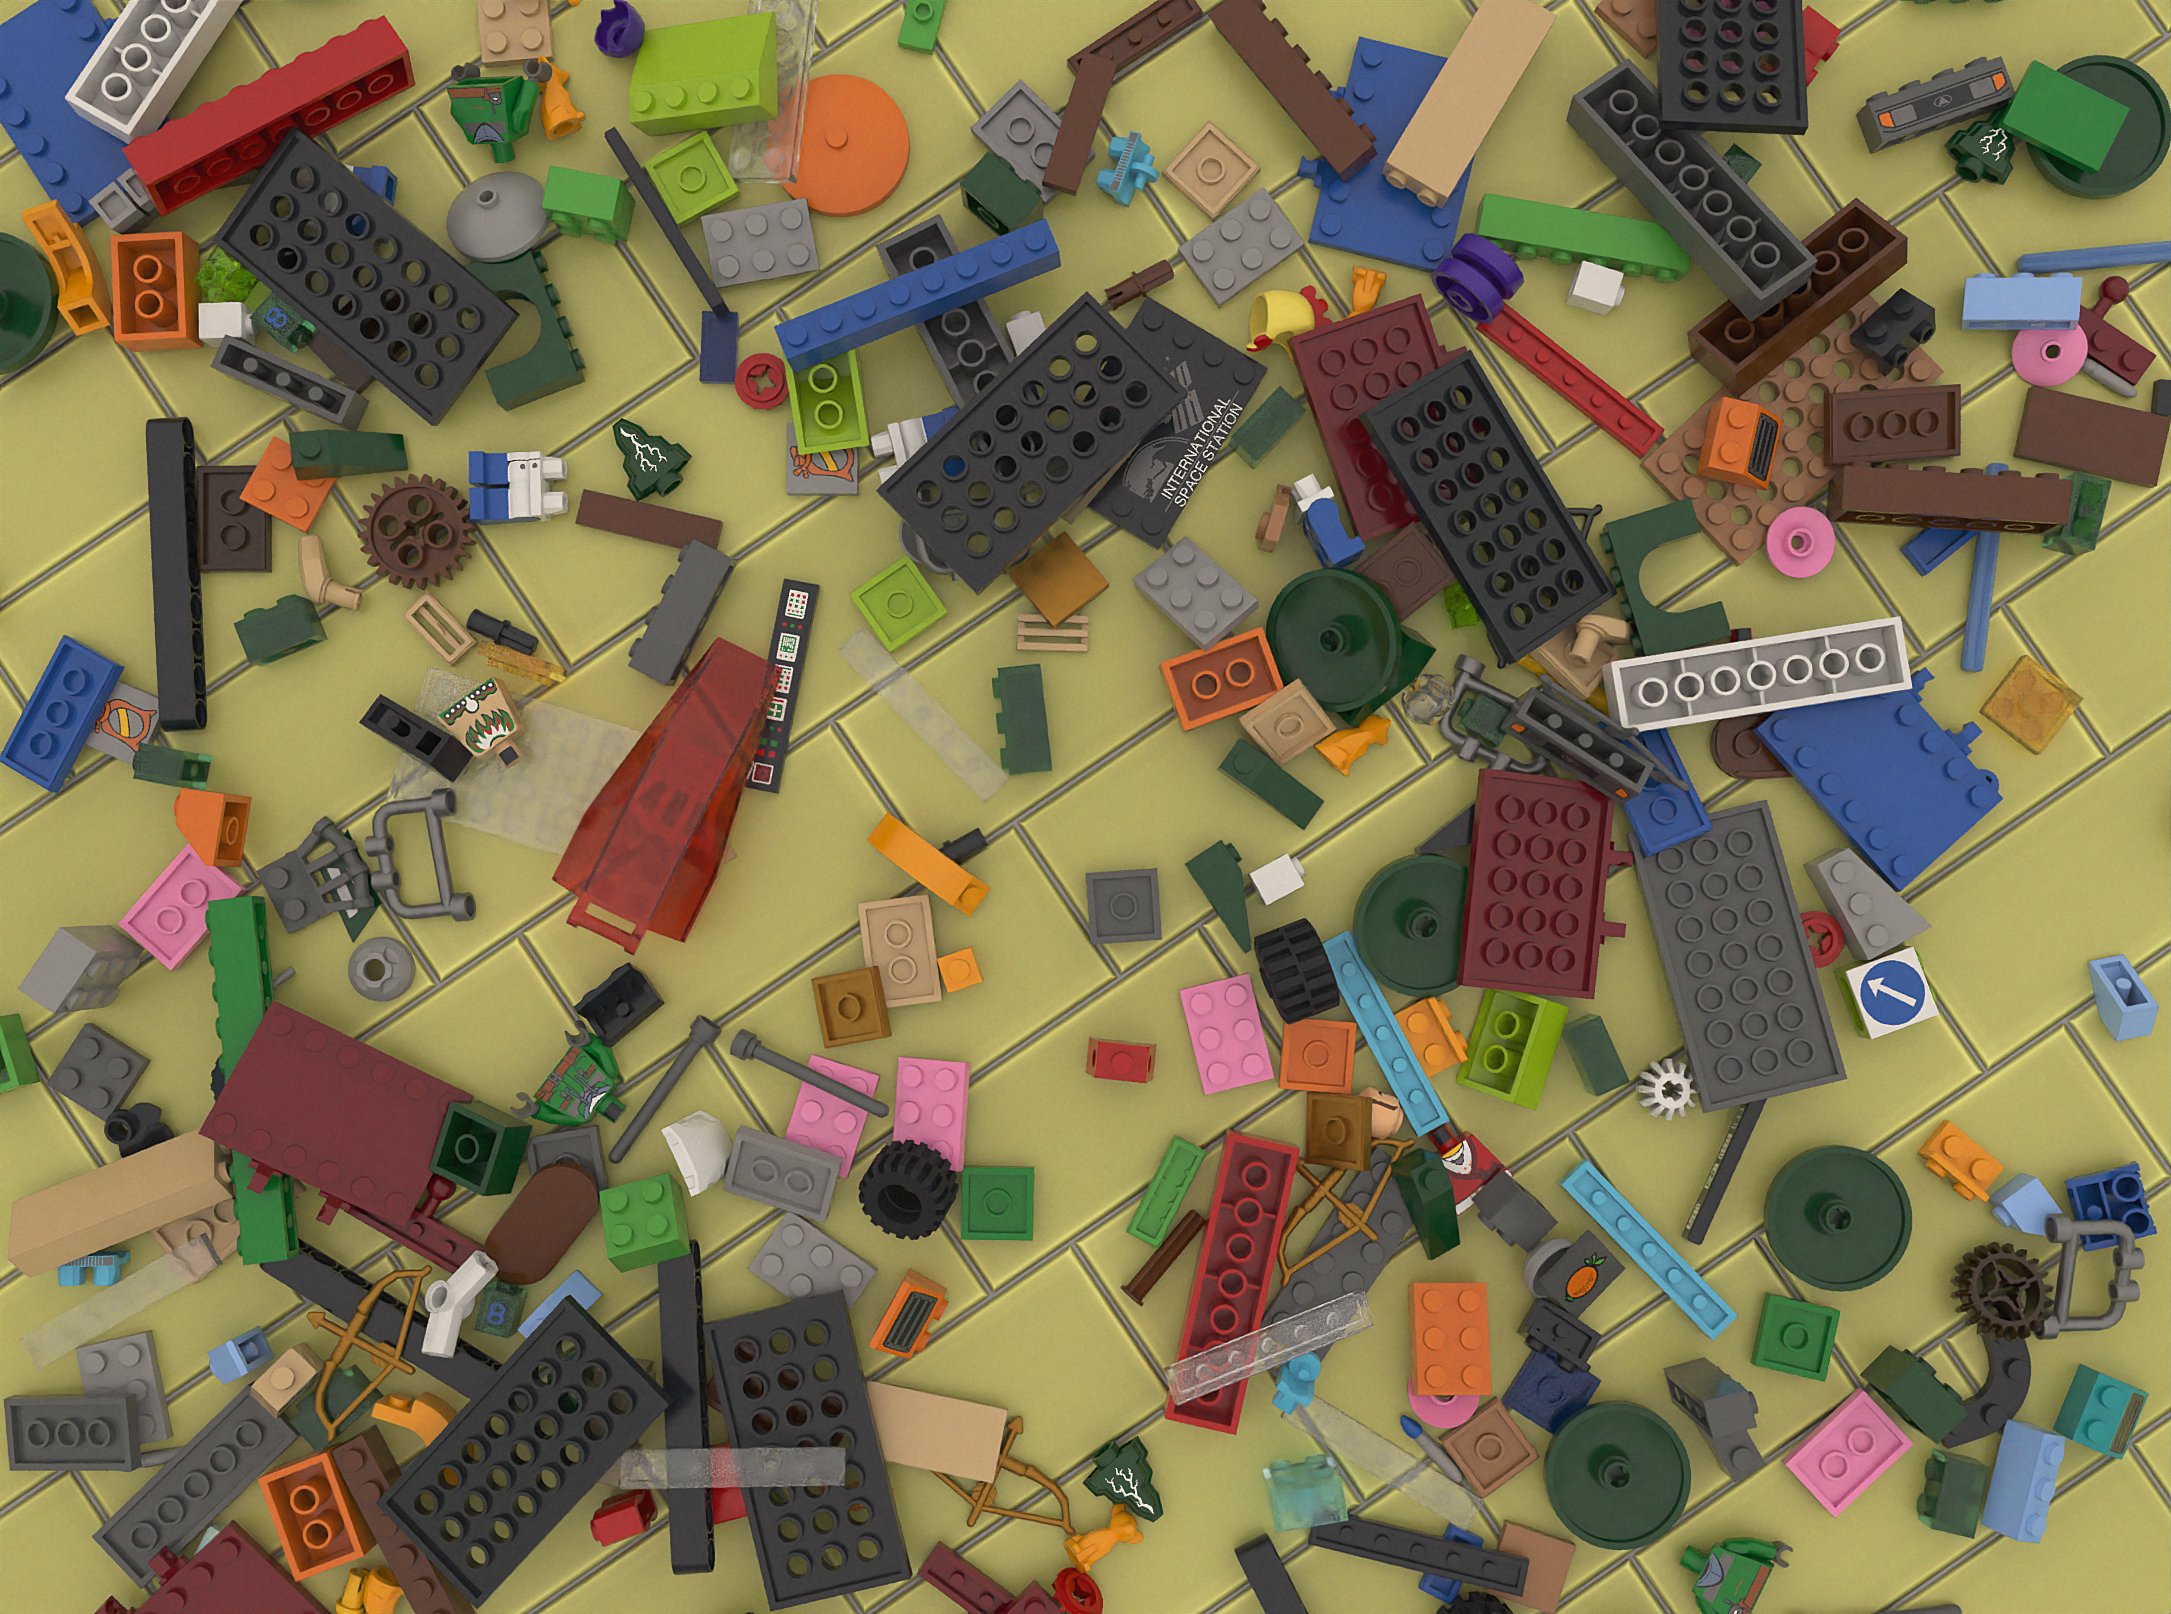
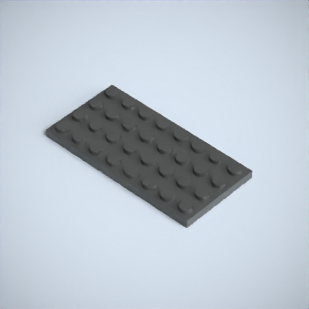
[1625,800,1848,1113]

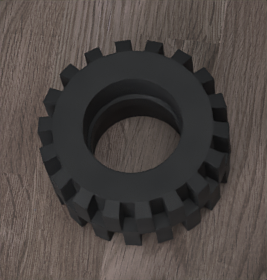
[858,1140,958,1240]

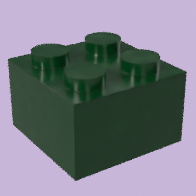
[959,152,1044,237]
[429,1100,533,1197]
[1860,1345,1969,1445]

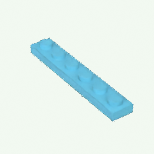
[1322,930,1450,1137]
[1559,1158,1738,1341]

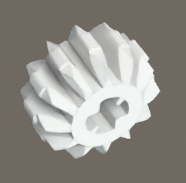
[1636,1058,1697,1120]

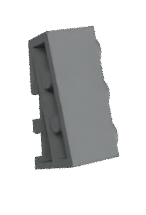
[1803,848,1932,960]

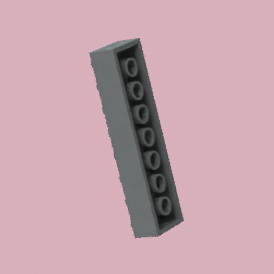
[1566,58,1818,322]
[876,214,1068,498]

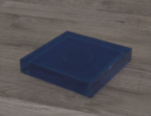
[1501,1350,1602,1435]

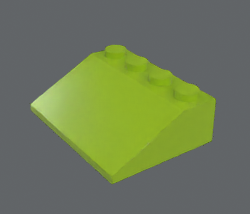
[629,11,778,136]

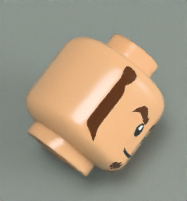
[1355,1087,1404,1139]

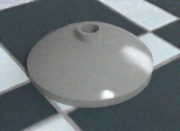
[446,171,550,263]

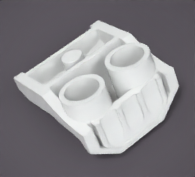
[661,1110,733,1197]

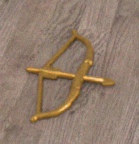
[1276,1137,1415,1287]
[307,1265,432,1442]
[930,1416,1075,1536]

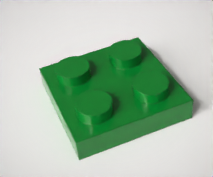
[961,1166,1034,1241]
[1751,1292,1841,1382]

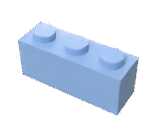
[1961,272,2082,330]
[1980,1419,2066,1544]

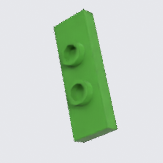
[898,0,947,55]
[1126,1135,1207,1248]

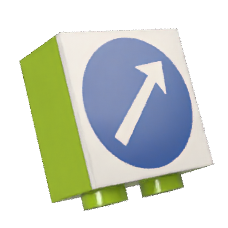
[1833,945,1939,1039]

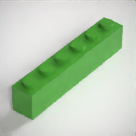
[1474,193,1691,283]

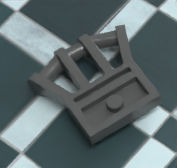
[256,816,375,934]

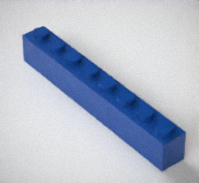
[774,218,1061,373]

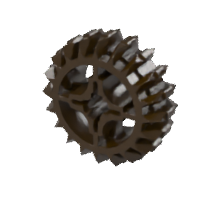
[1950,1242,2054,1342]

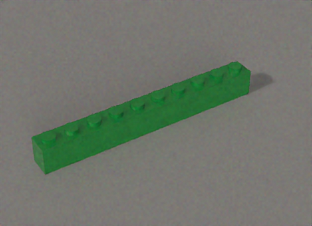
[205,896,300,1266]

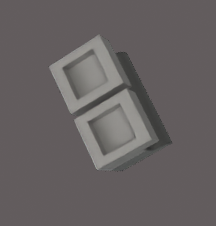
[89,168,160,235]

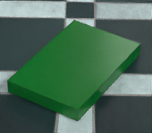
[1998,60,2130,175]

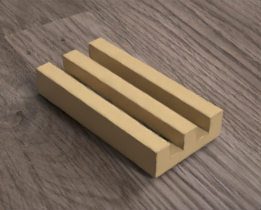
[402,591,479,667]
[1017,614,1089,652]

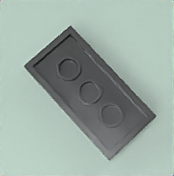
[4,1394,142,1471]

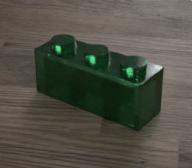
[992,663,1053,777]

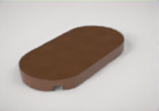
[1710,711,1793,780]
[484,1162,599,1285]

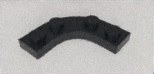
[1941,1313,2031,1449]

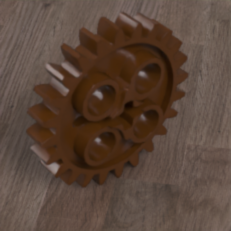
[357,474,477,590]

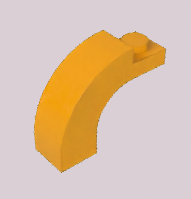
[21,199,112,336]
[866,812,991,917]
[371,1391,474,1498]

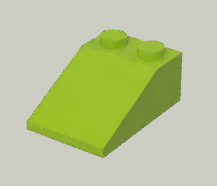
[782,348,870,455]

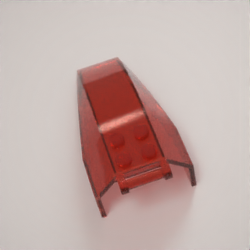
[552,637,783,956]

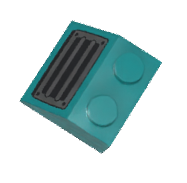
[2053,1363,2149,1460]

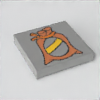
[787,423,859,496]
[85,680,161,767]

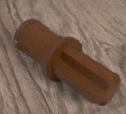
[1104,260,1174,311]

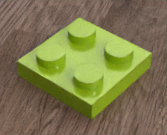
[643,130,741,228]
[849,554,949,654]

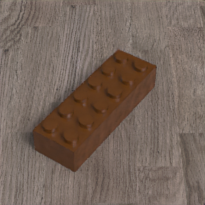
[1687,198,1908,398]
[1826,461,2072,536]

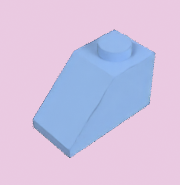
[2088,954,2159,1041]
[1989,1173,2063,1236]
[517,1269,603,1339]
[207,1325,275,1385]

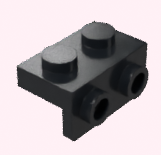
[1850,288,1936,376]
[574,963,665,1048]
[1516,1297,1602,1375]

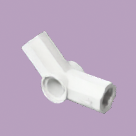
[421,1250,499,1358]

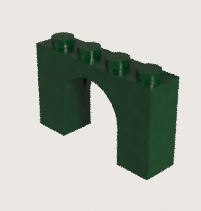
[464,247,586,411]
[1599,498,1732,657]

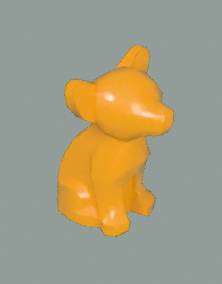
[527,56,586,140]
[1338,265,1387,321]
[1313,713,1391,777]
[1063,1504,1144,1573]
[363,1566,404,1614]

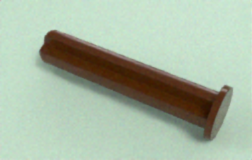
[1120,1210,1206,1306]

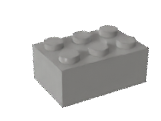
[18,925,144,1014]

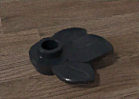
[104,1102,175,1158]

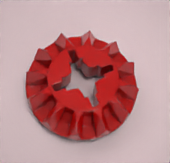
[735,353,789,410]
[1800,911,1844,968]
[1051,1567,1103,1614]

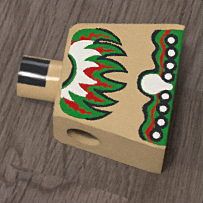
[437,677,527,769]
[250,1342,324,1419]

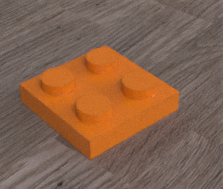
[239,436,339,534]
[1278,1018,1357,1094]

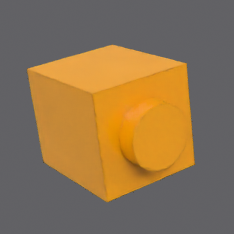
[937,946,984,993]

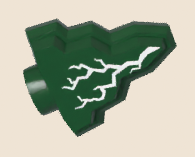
[1944,102,2016,185]
[612,418,692,501]
[1083,1436,1164,1522]

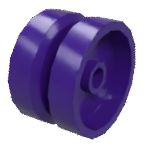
[1431,233,1524,324]

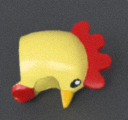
[1246,285,1332,361]

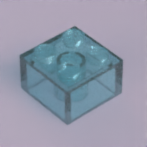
[1262,1454,1348,1533]

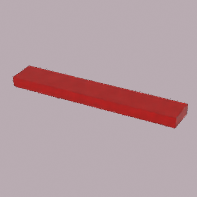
[1475,302,1665,459]

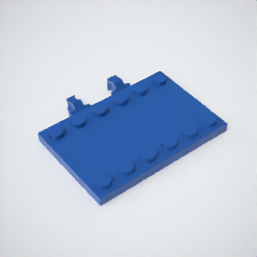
[0,0,170,228]
[1297,36,1475,273]
[1752,667,2003,892]

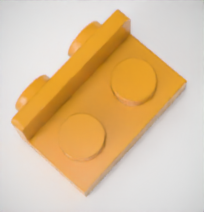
[1393,996,1469,1078]
[1917,1120,2005,1203]

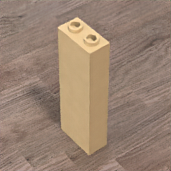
[1382,0,1557,209]
[8,1127,233,1278]

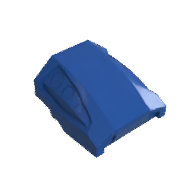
[2065,1161,2158,1252]

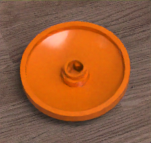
[768,74,910,218]

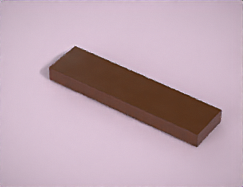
[1067,0,1203,77]
[1042,51,1118,196]
[575,489,723,549]

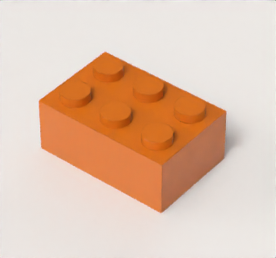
[110,231,203,352]
[1159,627,1284,734]
[1408,1283,1492,1395]
[258,1442,377,1582]

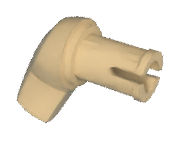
[298,535,364,612]
[1568,614,1633,668]

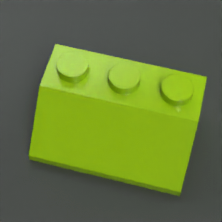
[1456,988,1570,1110]

